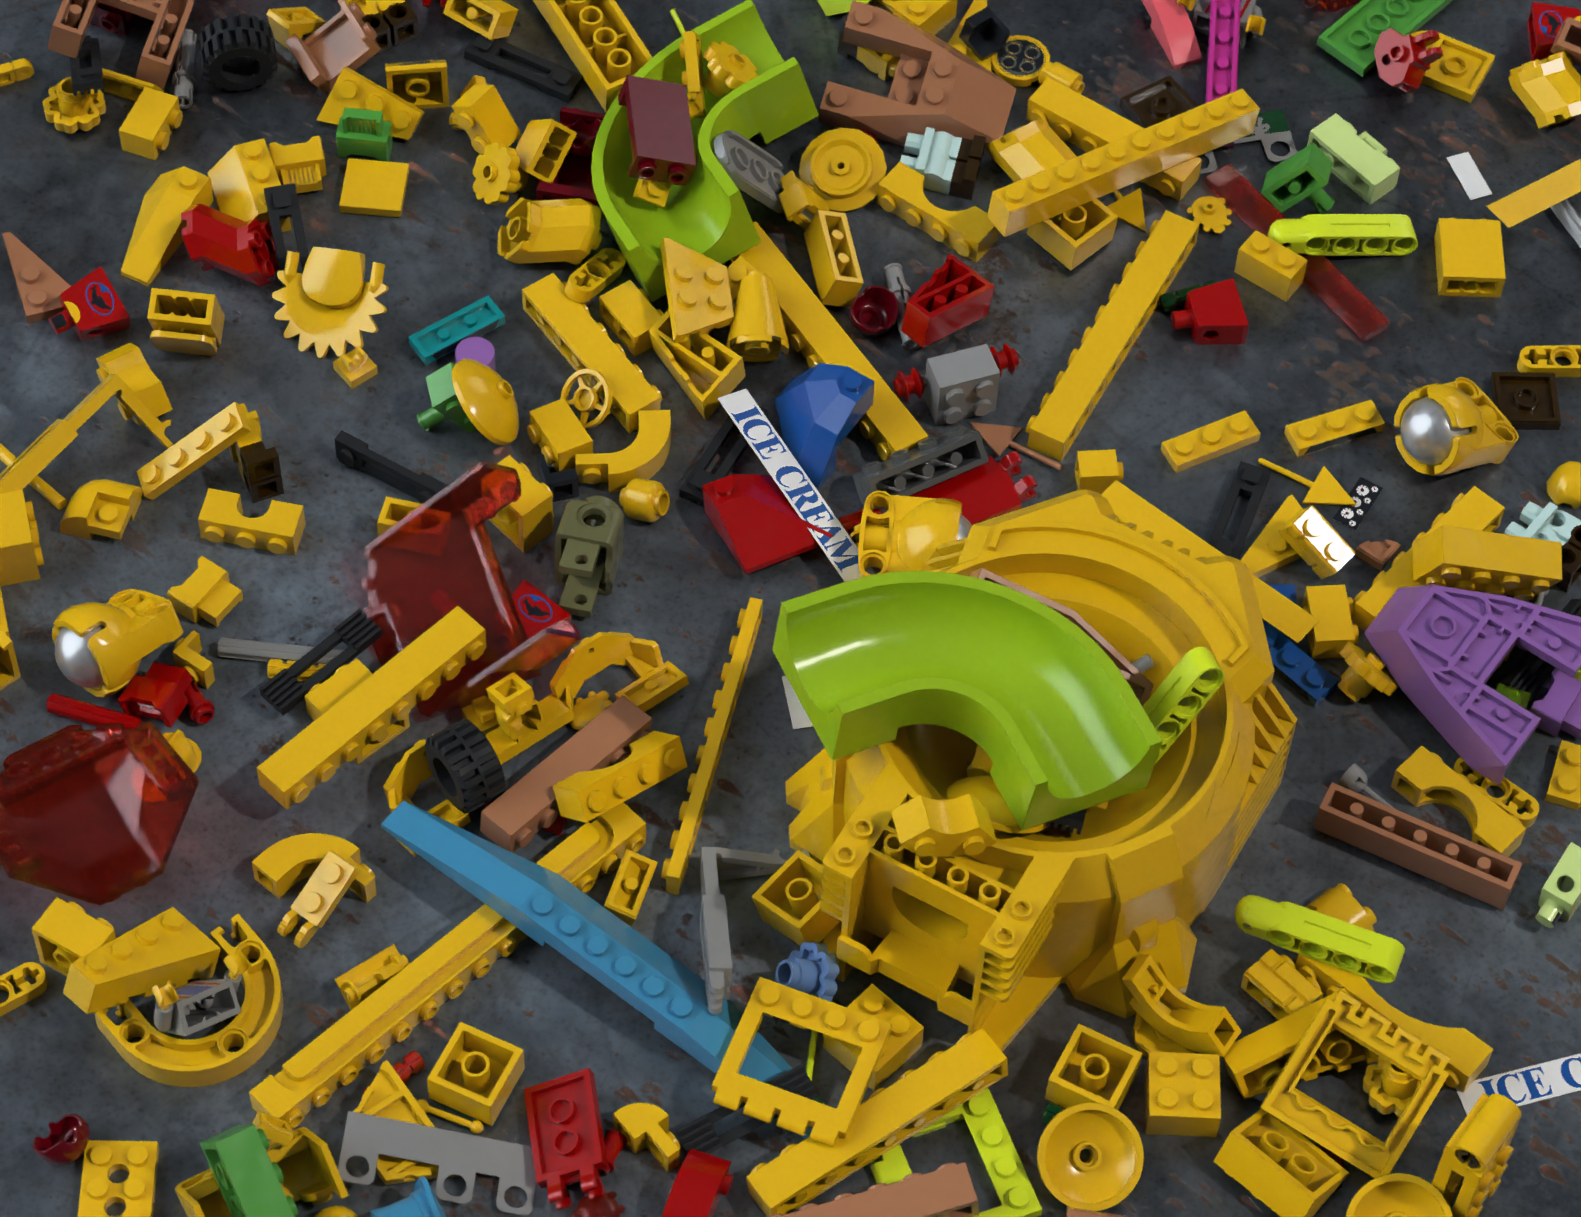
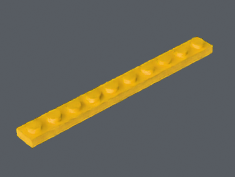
[661,597,763,895]

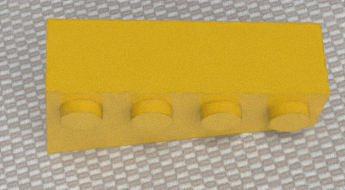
[1222,988,1379,1099]

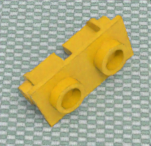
[334,944,410,1010]

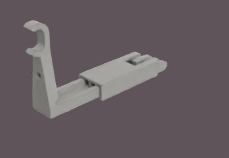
[699,847,810,1014]

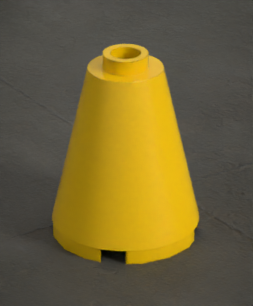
[726,271,789,362]

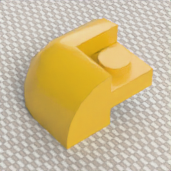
[59,479,144,540]

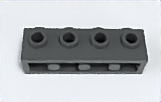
[852,426,989,509]

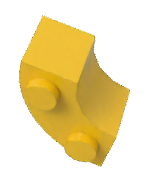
[96,342,173,426]
[891,793,997,857]

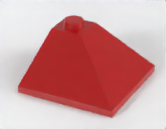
[702,474,834,575]

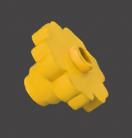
[703,41,759,97]
[43,77,106,134]
[472,142,528,206]
[1338,641,1399,702]
[1363,1056,1421,1118]

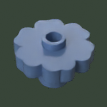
[775,942,839,1002]

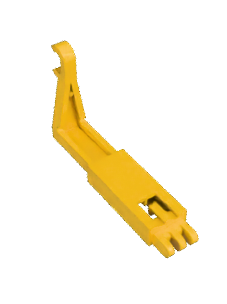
[0,374,174,493]

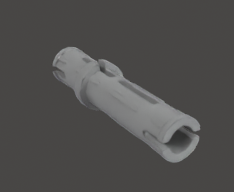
[172,29,197,109]
[883,263,920,350]

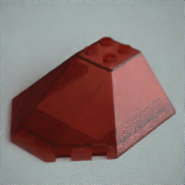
[0,722,199,906]

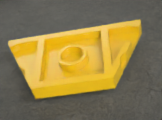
[660,238,734,343]
[353,1060,459,1185]

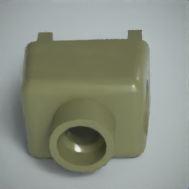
[554,496,624,618]

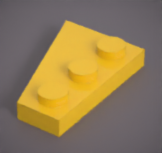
[317,66,425,140]

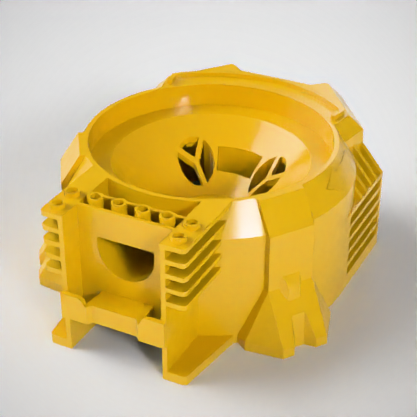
[785,490,1297,1052]

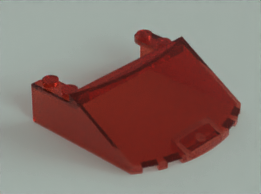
[362,461,581,718]

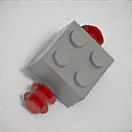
[893,343,1019,426]

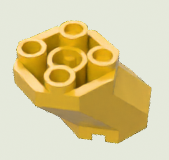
[1508,51,1581,129]
[985,116,1076,182]
[497,197,602,265]

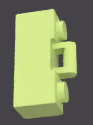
[1307,113,1400,205]

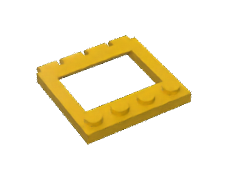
[712,977,892,1147]
[1260,990,1450,1178]

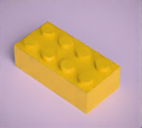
[1413,525,1562,601]

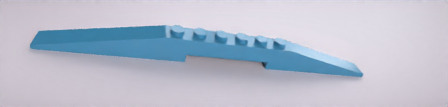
[381,801,826,1139]

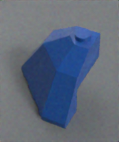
[774,363,874,490]

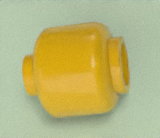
[619,478,670,522]

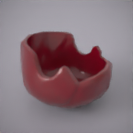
[565,118,602,159]
[849,285,899,336]
[33,1113,90,1166]

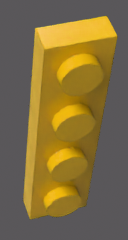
[136,402,251,501]

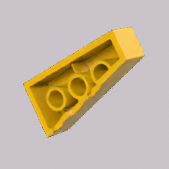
[63,907,221,1014]

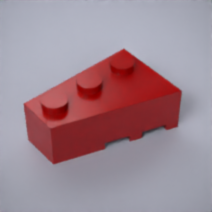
[901,253,995,348]

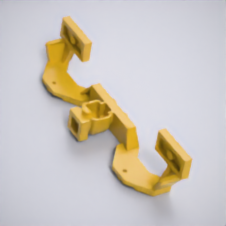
[383,632,689,857]

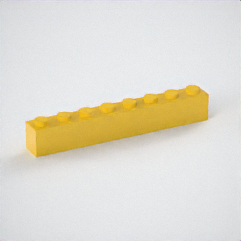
[257,606,487,810]
[746,1028,1008,1217]

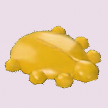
[1187,196,1232,234]
[568,691,612,730]

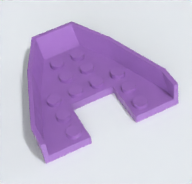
[1364,585,1581,785]

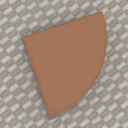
[1355,539,1401,571]

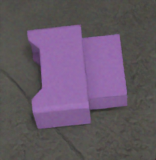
[1530,668,1581,740]

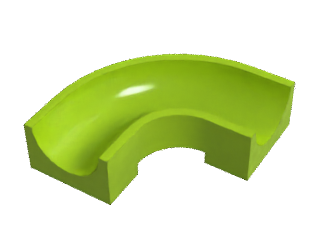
[591,0,819,302]
[772,571,1163,831]

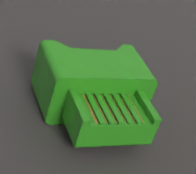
[336,107,393,162]

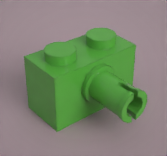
[1261,142,1335,214]
[417,362,477,433]

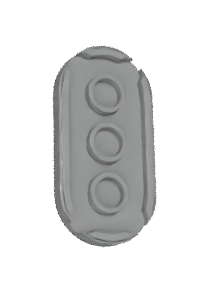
[714,130,784,214]

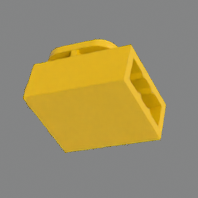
[147,288,225,356]

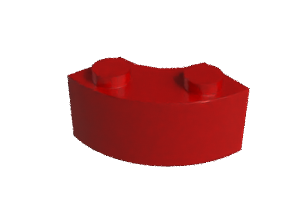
[662,1148,734,1217]

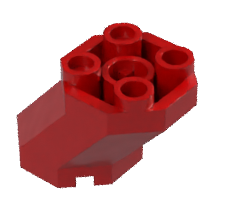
[181,203,279,286]

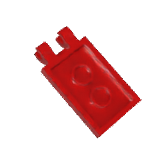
[910,451,1038,525]
[523,1068,608,1211]

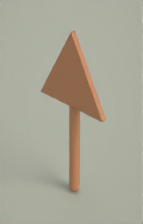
[970,422,1063,471]

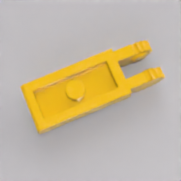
[277,850,360,948]

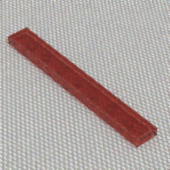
[1205,163,1390,342]

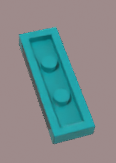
[408,295,506,365]

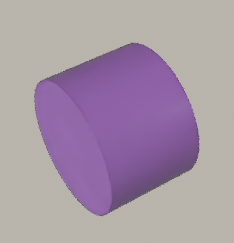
[455,337,496,371]

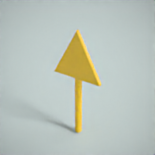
[1107,188,1146,232]
[1258,458,1356,506]

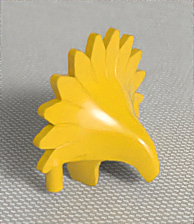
[272,247,389,359]

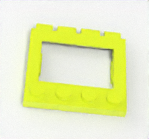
[870,1088,1042,1217]

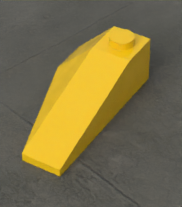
[121,166,214,287]

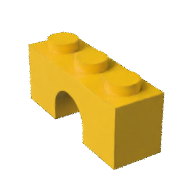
[198,488,306,555]

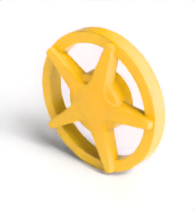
[560,369,612,429]

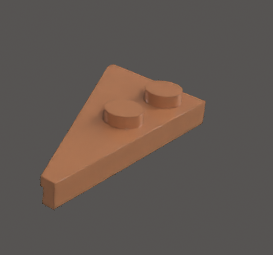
[2,232,71,324]

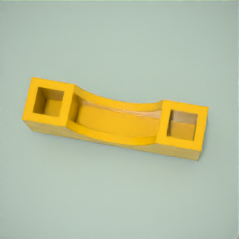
[877,162,999,263]
[553,731,688,823]
[1391,745,1527,857]

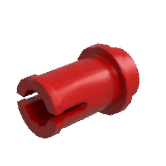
[184,682,215,724]
[598,1129,628,1177]

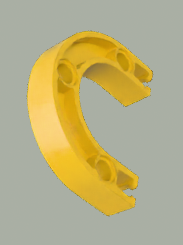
[94,914,283,1087]

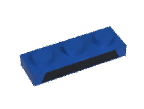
[1263,621,1339,707]

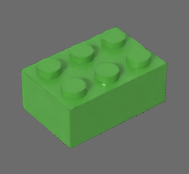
[200,1124,298,1217]

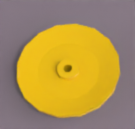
[799,127,887,213]

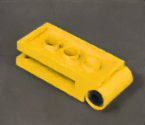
[1432,1093,1522,1217]

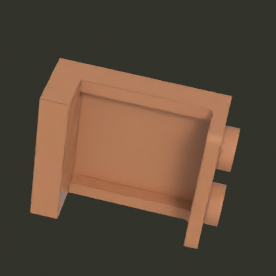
[285,0,381,94]

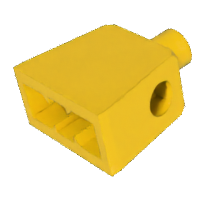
[515,119,577,183]

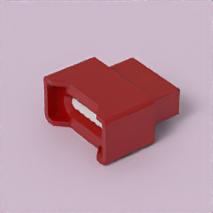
[117,662,193,728]

